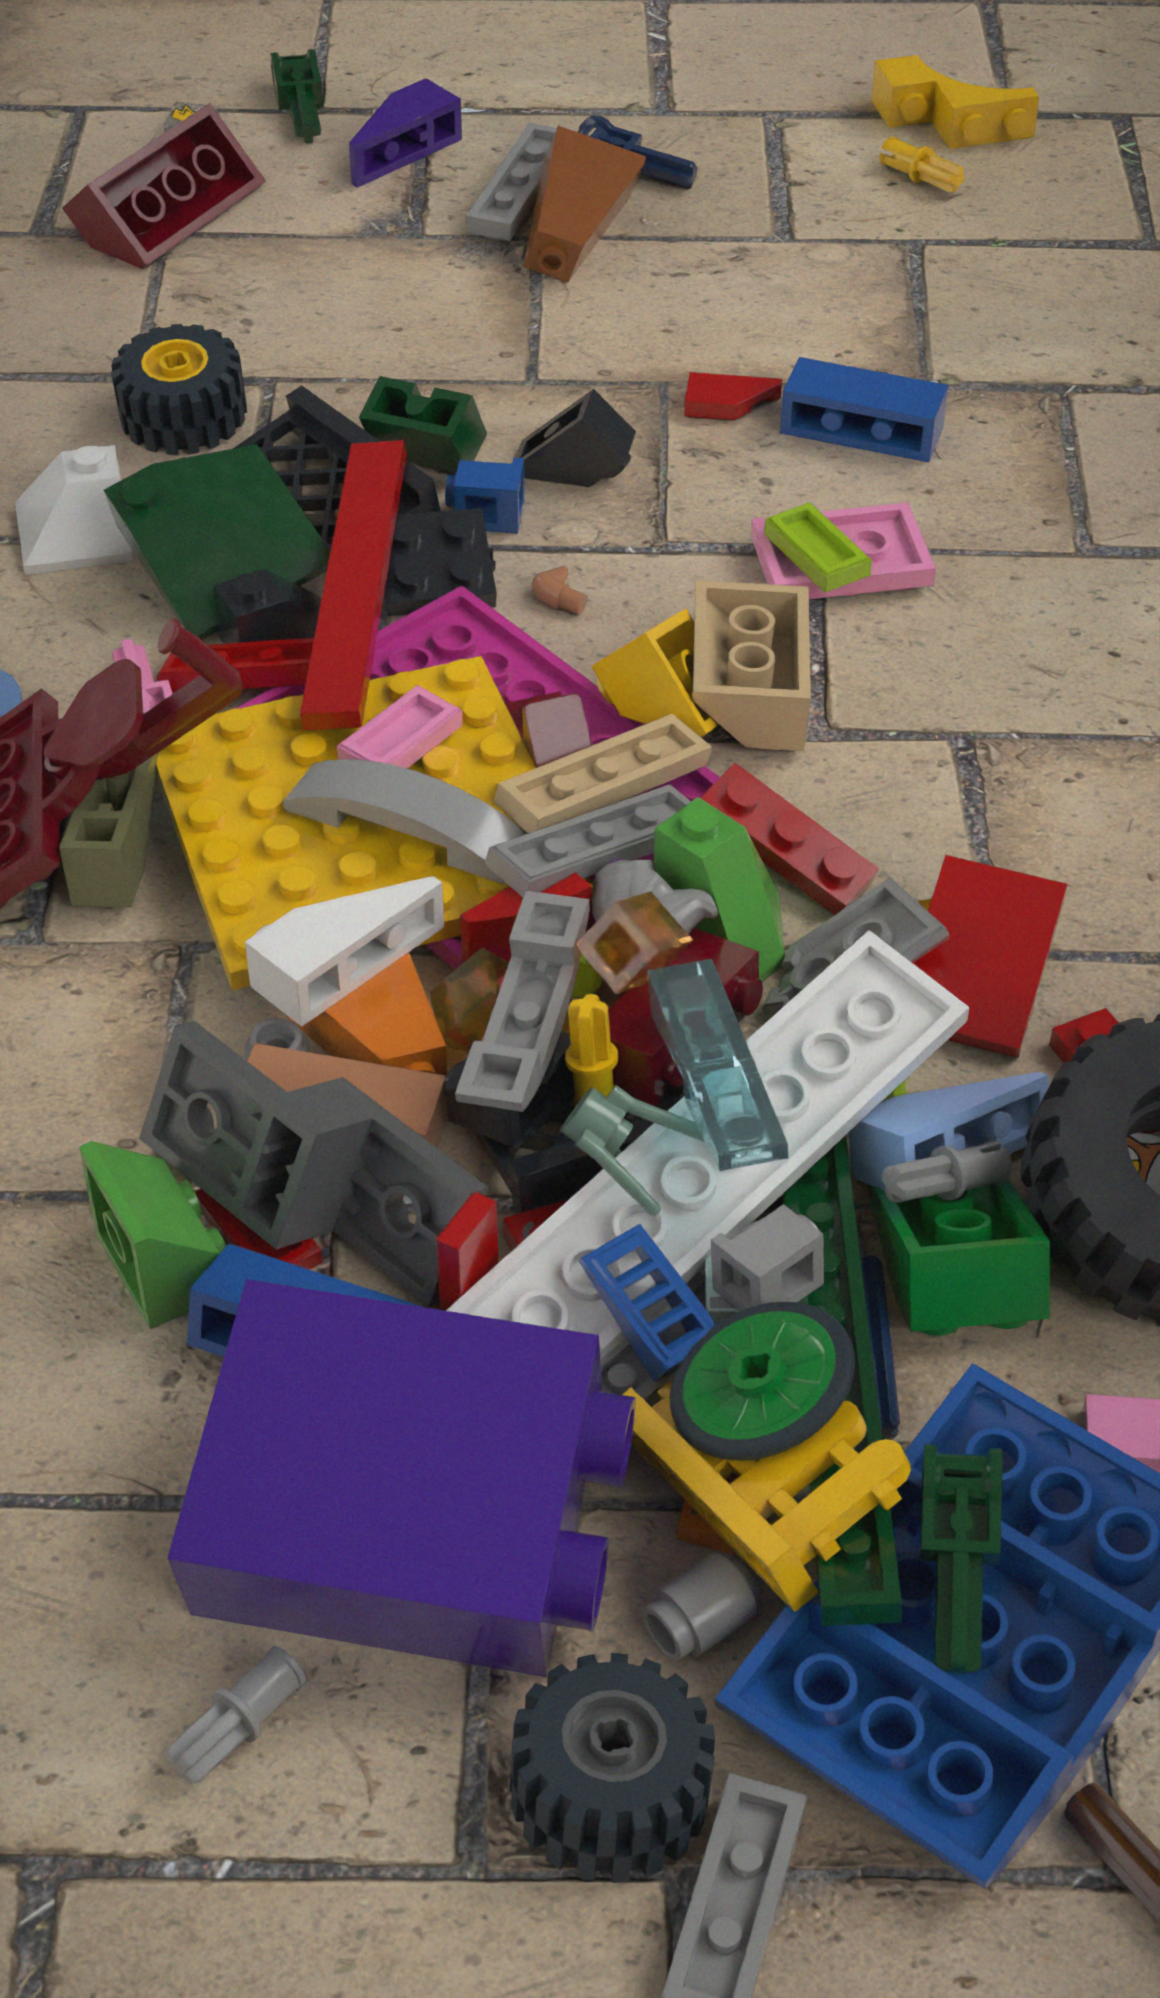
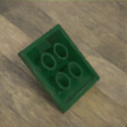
[103,444,331,640]

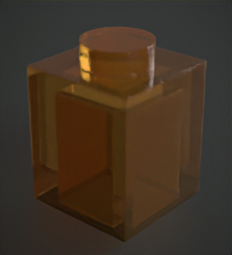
[575,891,693,994]

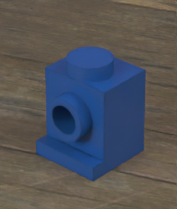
[445,458,525,534]

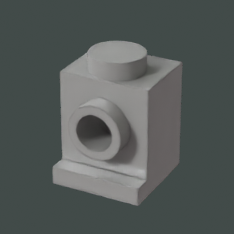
[710,1204,824,1311]

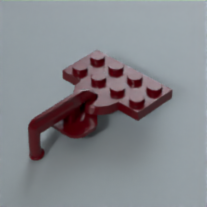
[0,618,243,909]

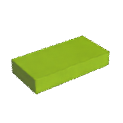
[764,502,872,593]

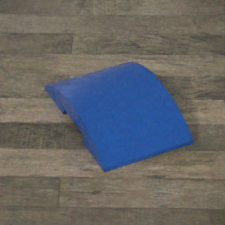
[715,1363,1160,1889]

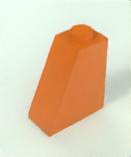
[286,952,447,1077]

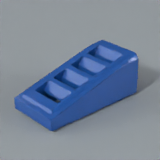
[579,1224,715,1383]

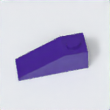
[349,78,462,188]

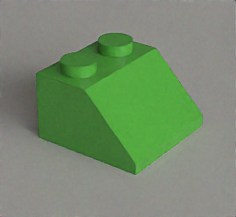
[79,1141,226,1329]

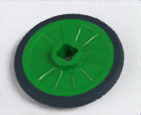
[670,1302,855,1461]

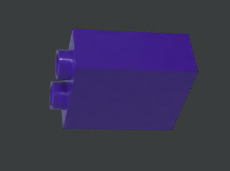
[167,1279,636,1677]

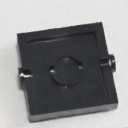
[384,508,497,616]

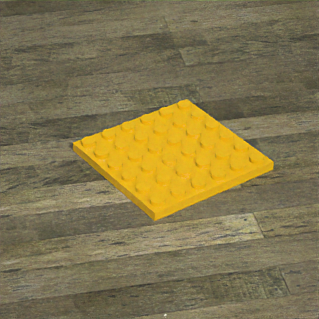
[156,656,593,991]

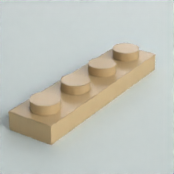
[494,714,712,833]

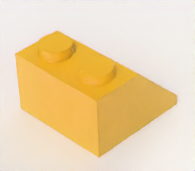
[591,608,719,737]

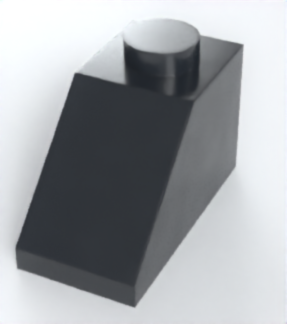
[515,389,636,487]
[213,568,321,644]

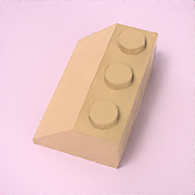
[692,580,811,751]

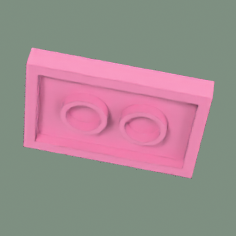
[751,502,936,599]

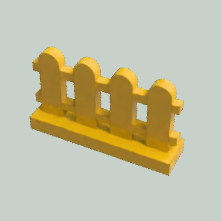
[622,1381,911,1612]

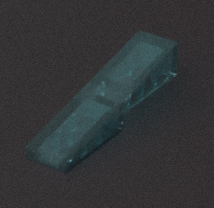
[648,959,789,1171]

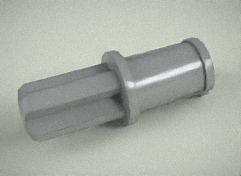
[882,1141,1012,1203]
[165,1646,307,1785]

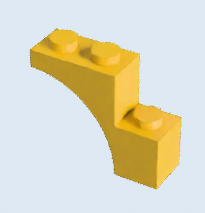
[871,55,1039,149]

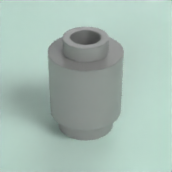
[642,1552,759,1661]

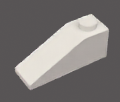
[245,876,444,1027]

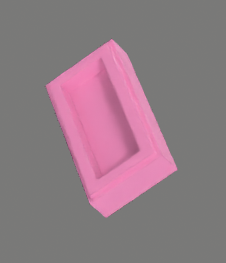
[337,685,462,768]

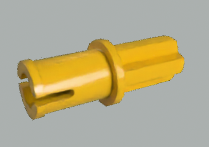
[879,136,965,193]
[565,994,618,1108]

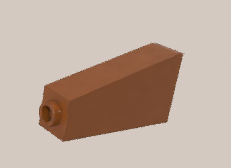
[523,125,646,282]

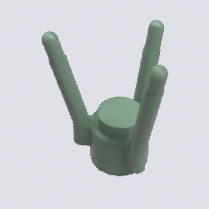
[560,1085,742,1216]

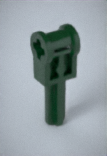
[270,49,323,143]
[920,1444,1003,1675]

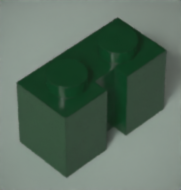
[359,376,487,473]

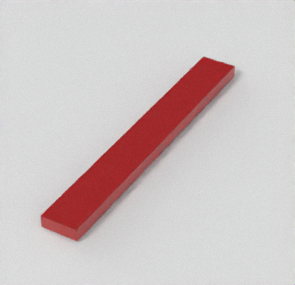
[300,440,407,731]

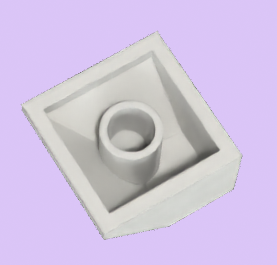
[15,445,133,575]

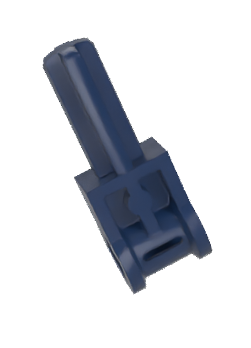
[578,115,698,188]

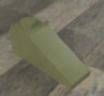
[59,752,159,909]

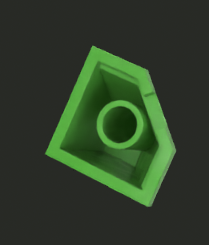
[653,797,785,982]

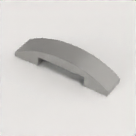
[283,759,528,884]
[455,891,590,1112]

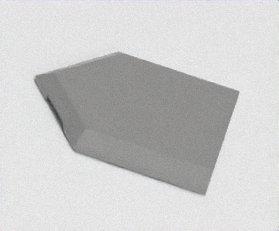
[762,878,950,1015]

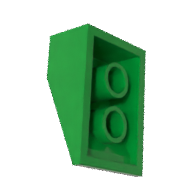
[867,1179,1050,1336]

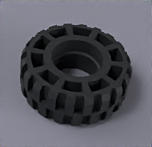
[1020,1014,1160,1327]

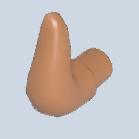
[532,566,588,615]

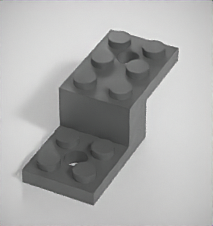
[139,1021,489,1307]

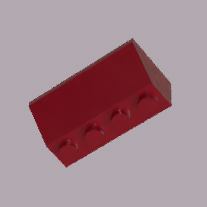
[62,103,266,269]

